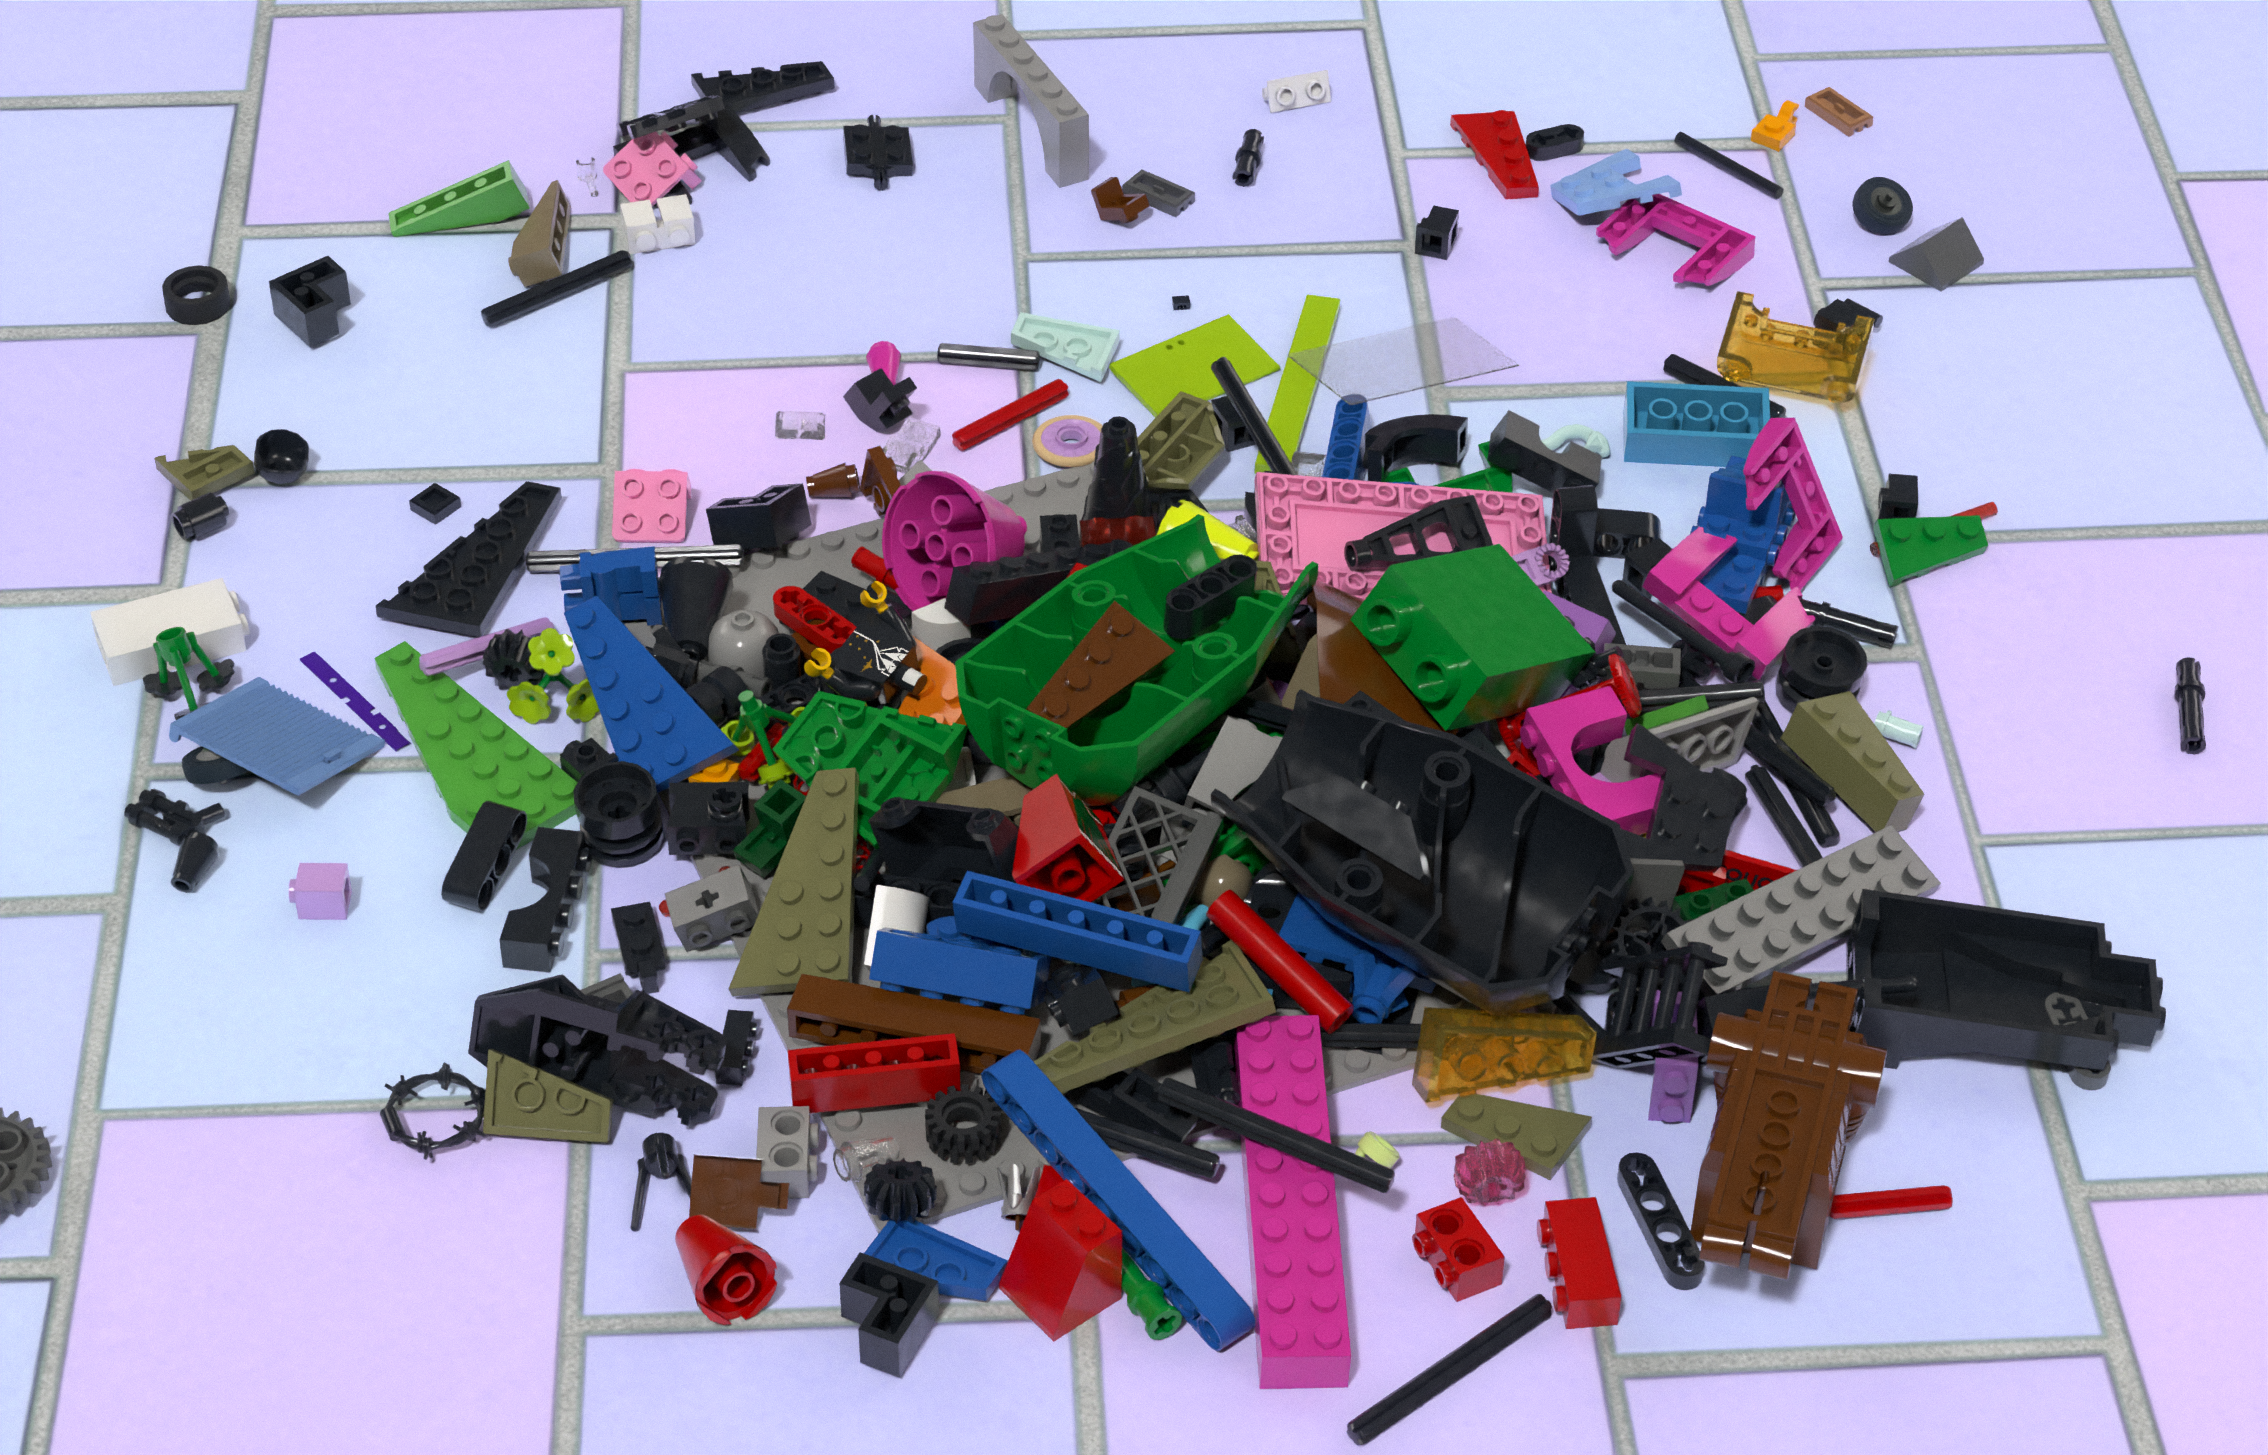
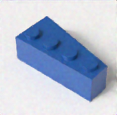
[869,927,1052,1014]

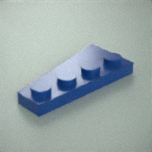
[1279,892,1436,993]

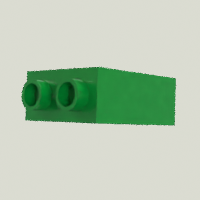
[1350,544,1595,731]

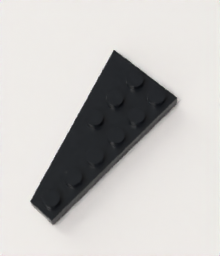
[375,481,562,637]

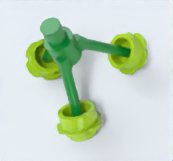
[720,690,805,789]

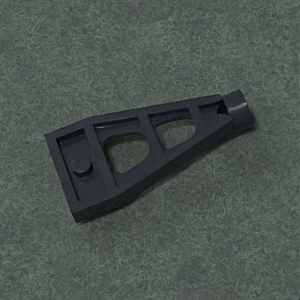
[1344,495,1493,571]

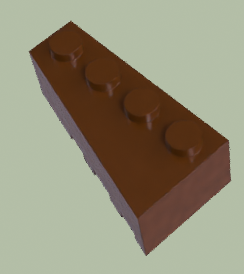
[1026,601,1175,733]

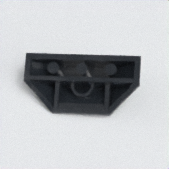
[1281,776,1431,887]

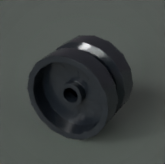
[1775,626,1867,714]

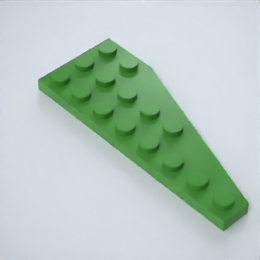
[374,641,578,850]

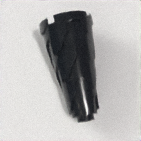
[1081,416,1155,546]

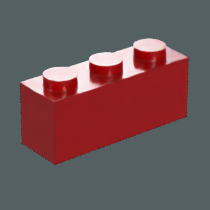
[1537,1197,1621,1329]

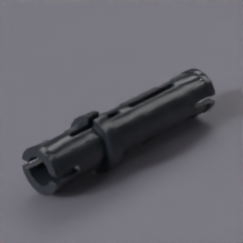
[1800,598,1899,649]
[2174,657,2206,755]

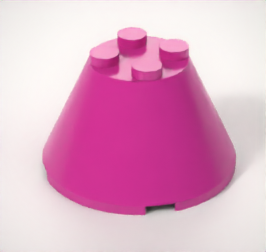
[882,471,1027,611]

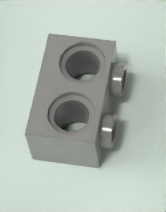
[756,1106,819,1199]

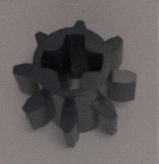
[1671,640,1714,682]

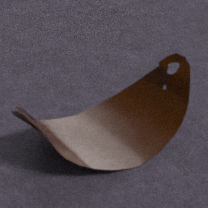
[1307,579,1459,735]

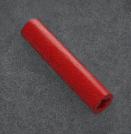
[1206,889,1354,1034]

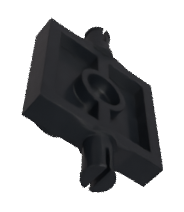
[843,114,913,190]

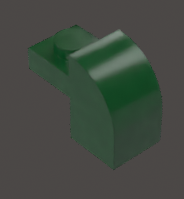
[733,779,806,878]

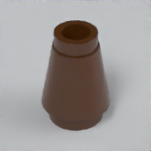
[806,462,861,498]

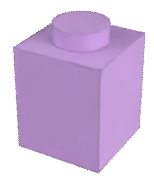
[289,863,352,920]

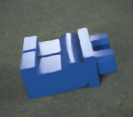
[560,546,663,626]

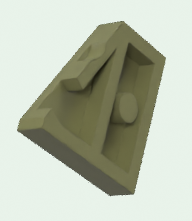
[154,445,255,500]

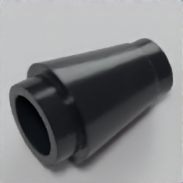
[171,832,218,893]

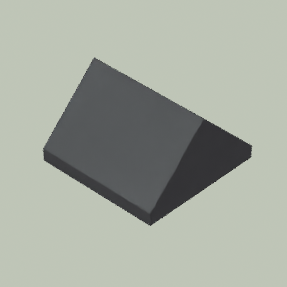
[1888,217,1984,292]

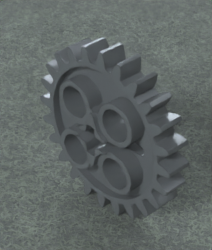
[0,1107,53,1215]

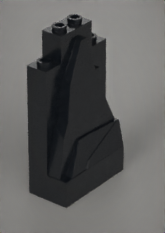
[1846,889,2166,1070]

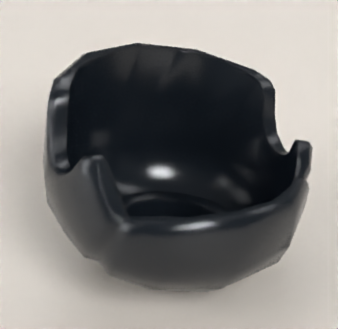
[254,429,309,484]

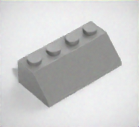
[1600,697,1759,783]

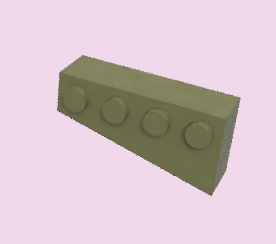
[1781,691,1925,832]

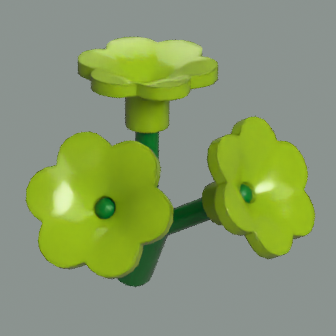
[506,628,600,724]

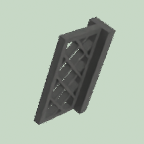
[1091,786,1224,925]

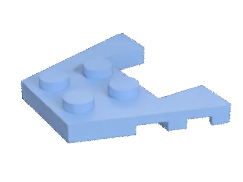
[1550,149,1682,216]

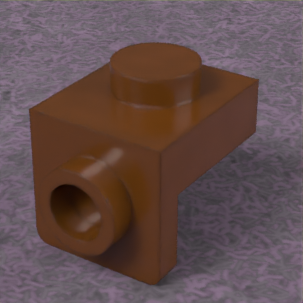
[1091,177,1150,224]

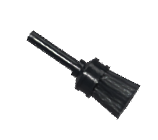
[1106,744,1213,836]

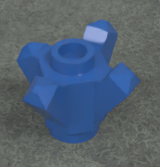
[1352,950,1417,1023]

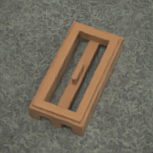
[1804,87,1874,137]

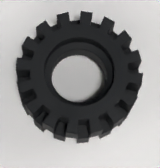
[925,1084,1002,1164]

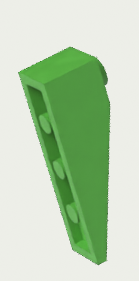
[388,160,530,237]

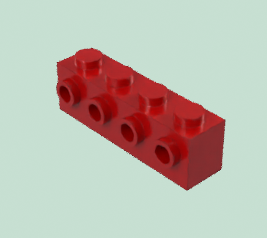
[787,1033,961,1113]

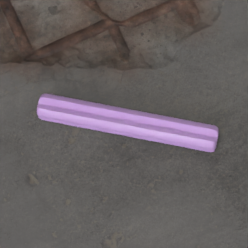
[419,617,555,676]

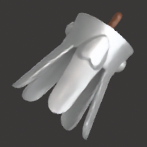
[996,1163,1040,1231]

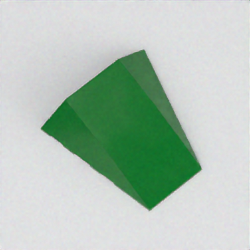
[772,691,968,849]

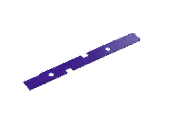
[300,652,411,752]

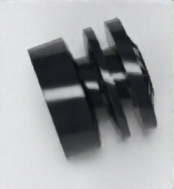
[574,761,664,868]

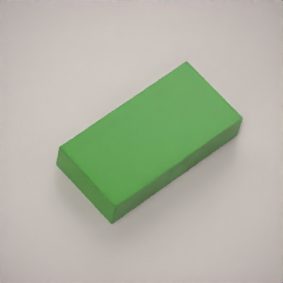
[1624,695,1709,735]

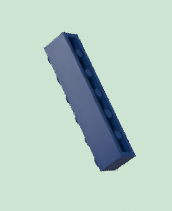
[952,871,1203,992]

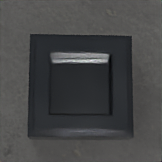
[409,483,462,525]

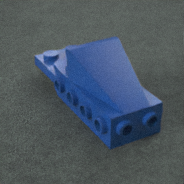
[1690,455,1796,614]

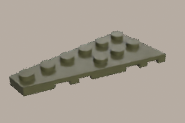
[728,768,859,996]
[1033,940,1276,1095]

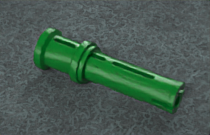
[1122,1247,1182,1340]

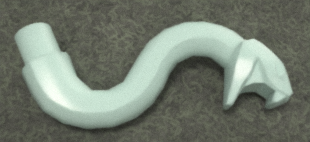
[1541,424,1610,458]

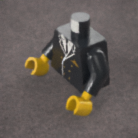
[804,581,927,704]

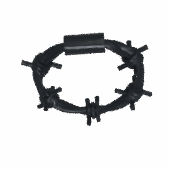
[380,1062,486,1160]

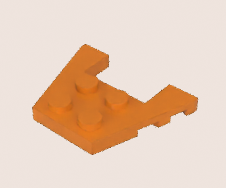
[898,635,967,726]

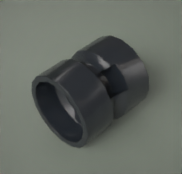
[685,666,748,727]

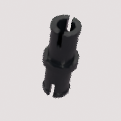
[1232,129,1264,187]

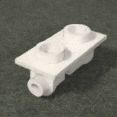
[1262,70,1331,113]

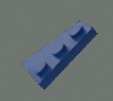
[864,1219,1008,1301]

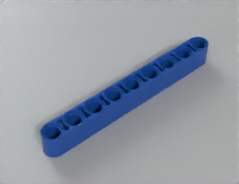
[981,1050,1255,1351]

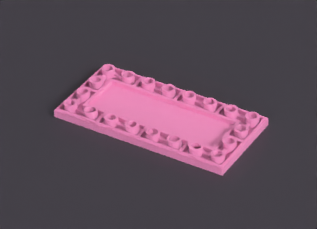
[1254,472,1552,605]

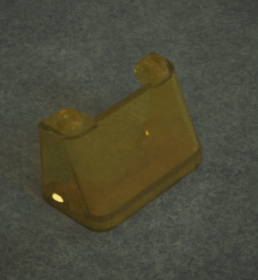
[1717,291,1874,404]

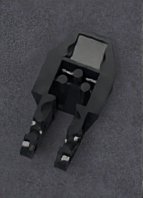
[468,974,727,1126]

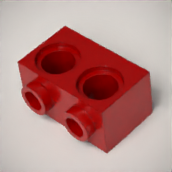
[1412,1197,1505,1302]

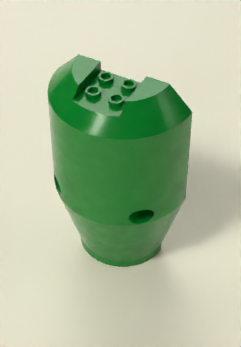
[955,514,1318,806]

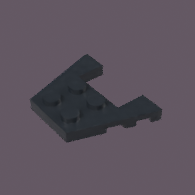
[616,95,725,139]
[1621,724,1737,873]

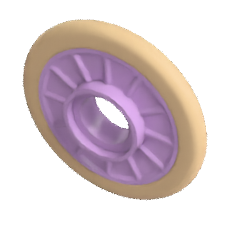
[1032,415,1103,468]

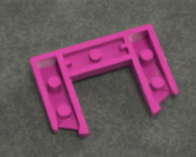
[1596,194,1756,286]
[1743,417,1843,591]
[1642,527,1815,680]

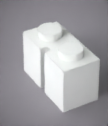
[620,194,696,254]

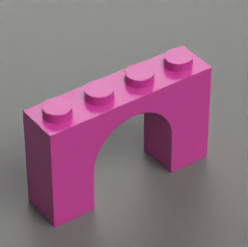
[1520,686,1661,835]

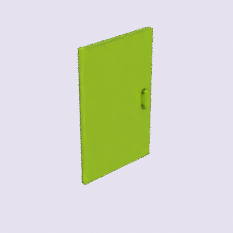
[1109,314,1280,418]

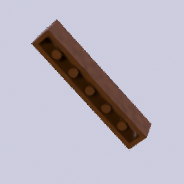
[787,974,1041,1074]

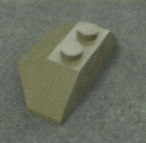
[1137,391,1225,494]

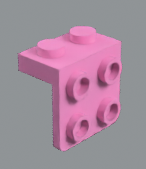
[603,131,702,207]
[612,469,691,543]

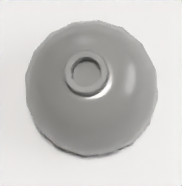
[707,610,779,677]

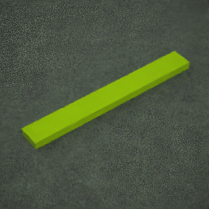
[1254,294,1341,474]

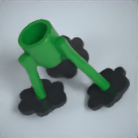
[143,627,235,720]

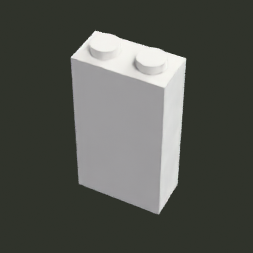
[90,577,250,686]

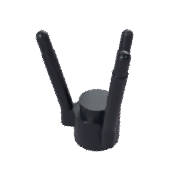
[630,1132,692,1232]

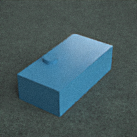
[1623,381,1770,467]

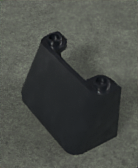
[868,797,1019,884]

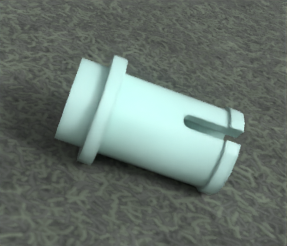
[1874,710,1924,748]

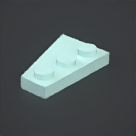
[1011,312,1120,382]

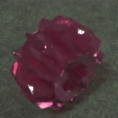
[1453,1138,1526,1207]

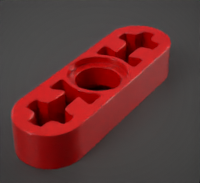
[773,586,857,654]

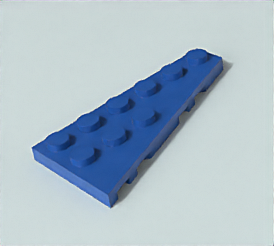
[564,595,739,793]

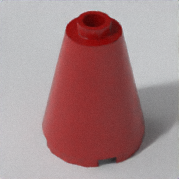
[675,1215,777,1325]

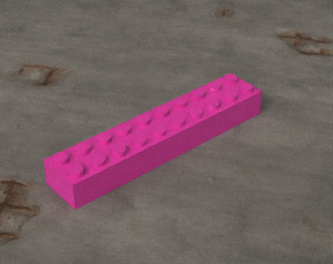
[1233,1015,1351,1389]

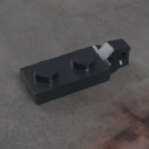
[611,901,666,994]

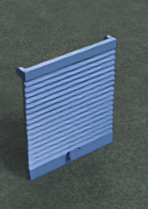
[169,677,385,796]

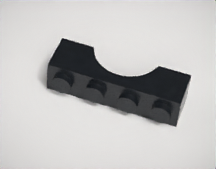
[499,827,592,973]

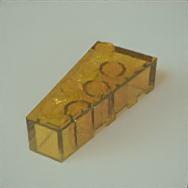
[1411,1007,1597,1103]

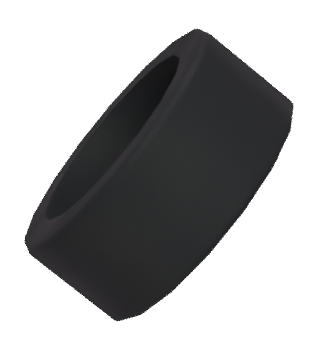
[162,265,231,325]

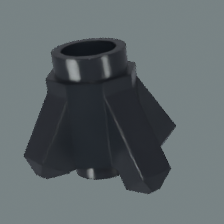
[645,624,698,688]

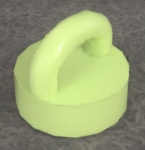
[1355,1131,1400,1168]

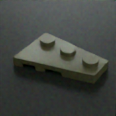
[483,1049,614,1143]
[1441,1091,1592,1181]

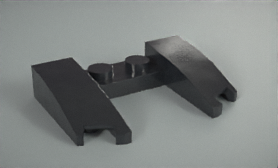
[613,104,770,208]

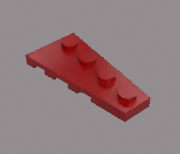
[1450,110,1539,199]

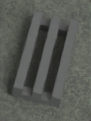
[1122,169,1195,217]

